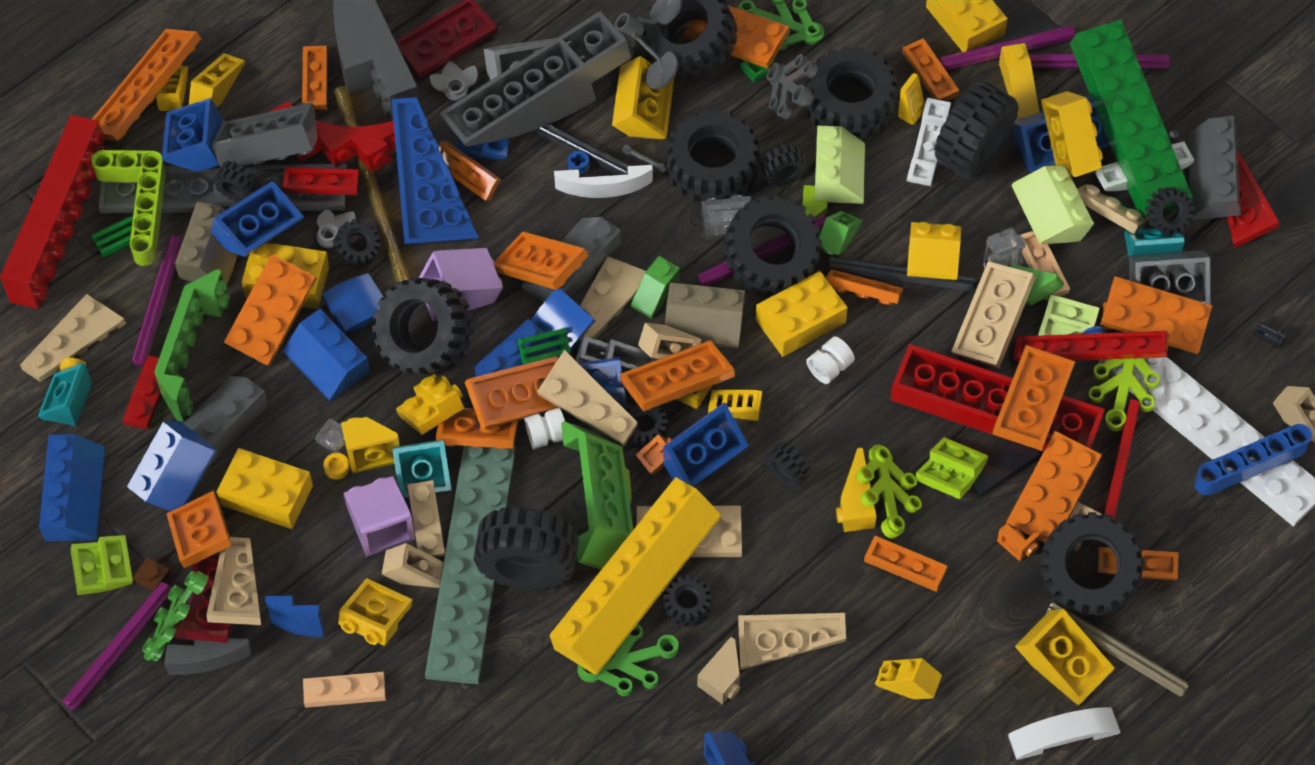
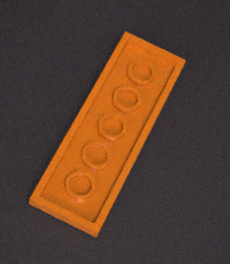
[92,29,202,141]

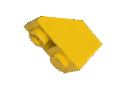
[875,658,942,699]

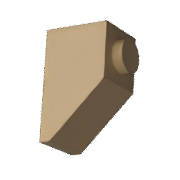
[638,322,701,359]
[1273,386,1315,443]
[382,543,444,588]
[697,637,740,705]

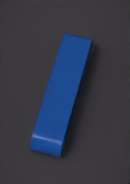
[1194,424,1312,495]

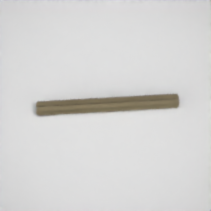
[1046,602,1189,696]

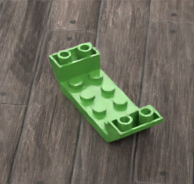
[154,269,230,423]
[561,421,633,570]

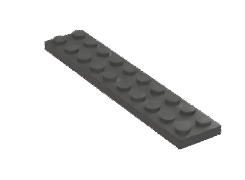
[99,164,347,213]

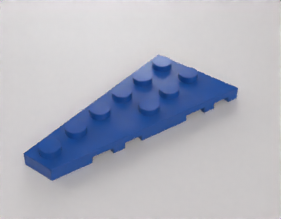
[392,97,479,246]

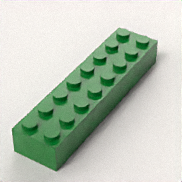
[1070,20,1193,219]

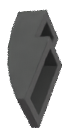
[575,336,658,373]
[164,638,252,675]

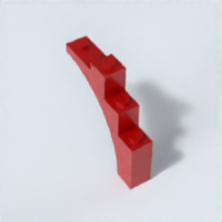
[269,101,396,173]

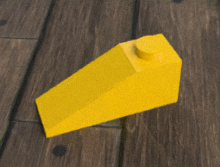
[999,43,1040,120]
[189,53,245,108]
[836,448,876,532]

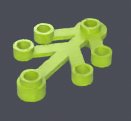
[1088,358,1160,431]
[856,445,922,539]

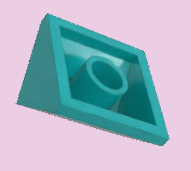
[1124,228,1184,256]
[38,363,92,426]
[392,440,451,498]

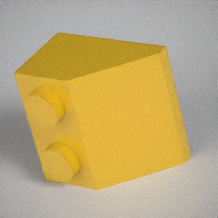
[907,222,961,280]
[341,417,400,473]

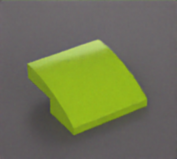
[916,437,988,499]
[70,535,133,595]

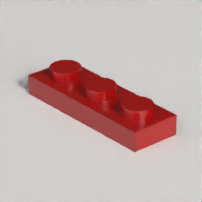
[283,168,359,195]
[123,355,162,430]

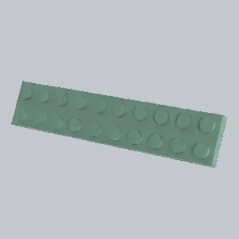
[425,445,516,685]

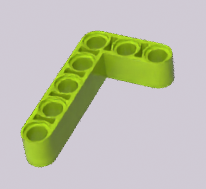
[91,150,166,266]

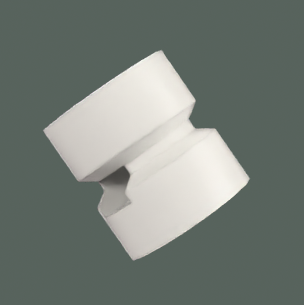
[806,337,855,384]
[524,408,565,449]

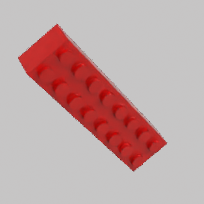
[0,115,108,309]
[890,344,1105,452]

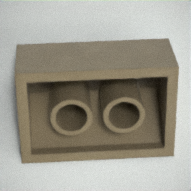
[175,202,238,288]
[665,282,745,349]

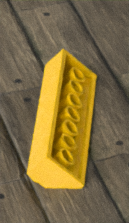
[550,477,721,676]

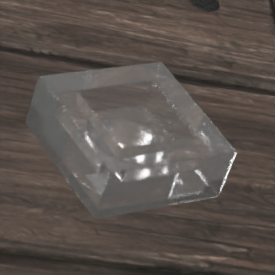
[315,418,345,453]

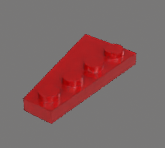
[1227,151,1280,248]

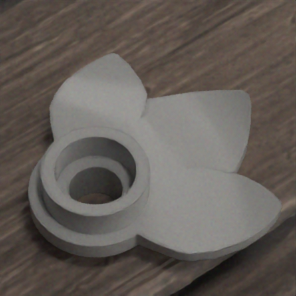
[430,61,478,101]
[316,209,361,248]

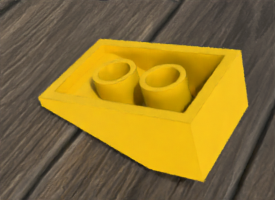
[1015,609,1115,705]

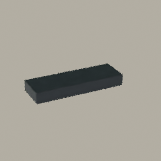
[970,442,1040,498]

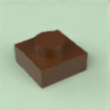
[133,557,171,592]

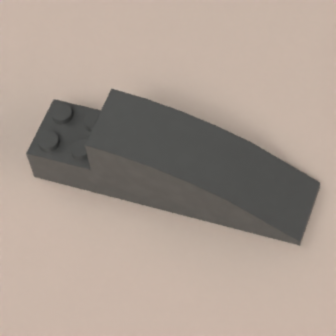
[333,0,419,121]
[440,11,631,147]

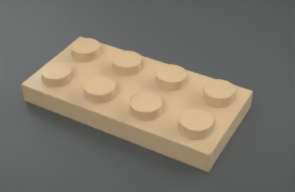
[951,261,1036,368]
[637,506,742,557]

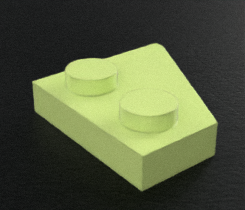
[1038,294,1099,336]

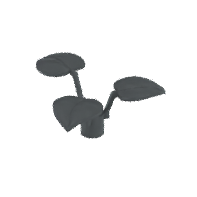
[615,0,682,89]

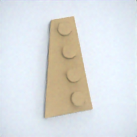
[578,256,646,345]
[20,294,126,382]
[537,350,638,446]
[207,537,261,625]
[738,613,846,670]

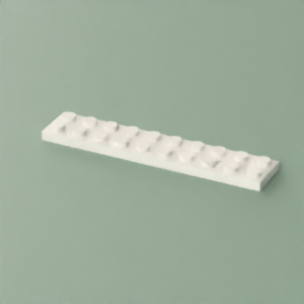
[1098,357,1315,527]

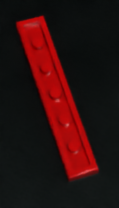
[1014,331,1169,363]
[1097,399,1140,546]

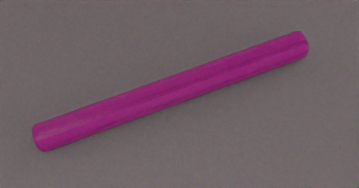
[939,26,1075,71]
[1029,54,1170,69]
[698,215,827,287]
[132,235,183,367]
[63,582,172,710]

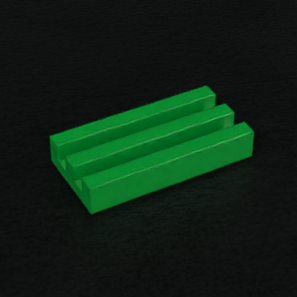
[91,216,145,258]
[517,328,571,364]

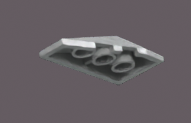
[484,38,557,80]

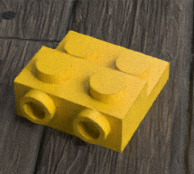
[396,374,464,435]
[338,578,413,646]

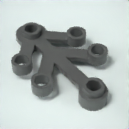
[767,54,818,120]

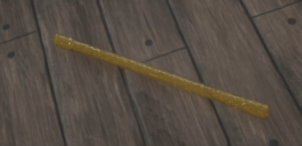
[334,86,410,284]

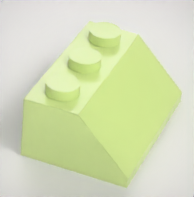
[814,126,865,204]
[1012,165,1094,245]

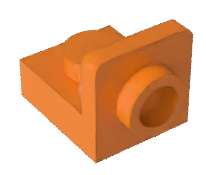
[636,434,673,475]
[997,523,1040,561]

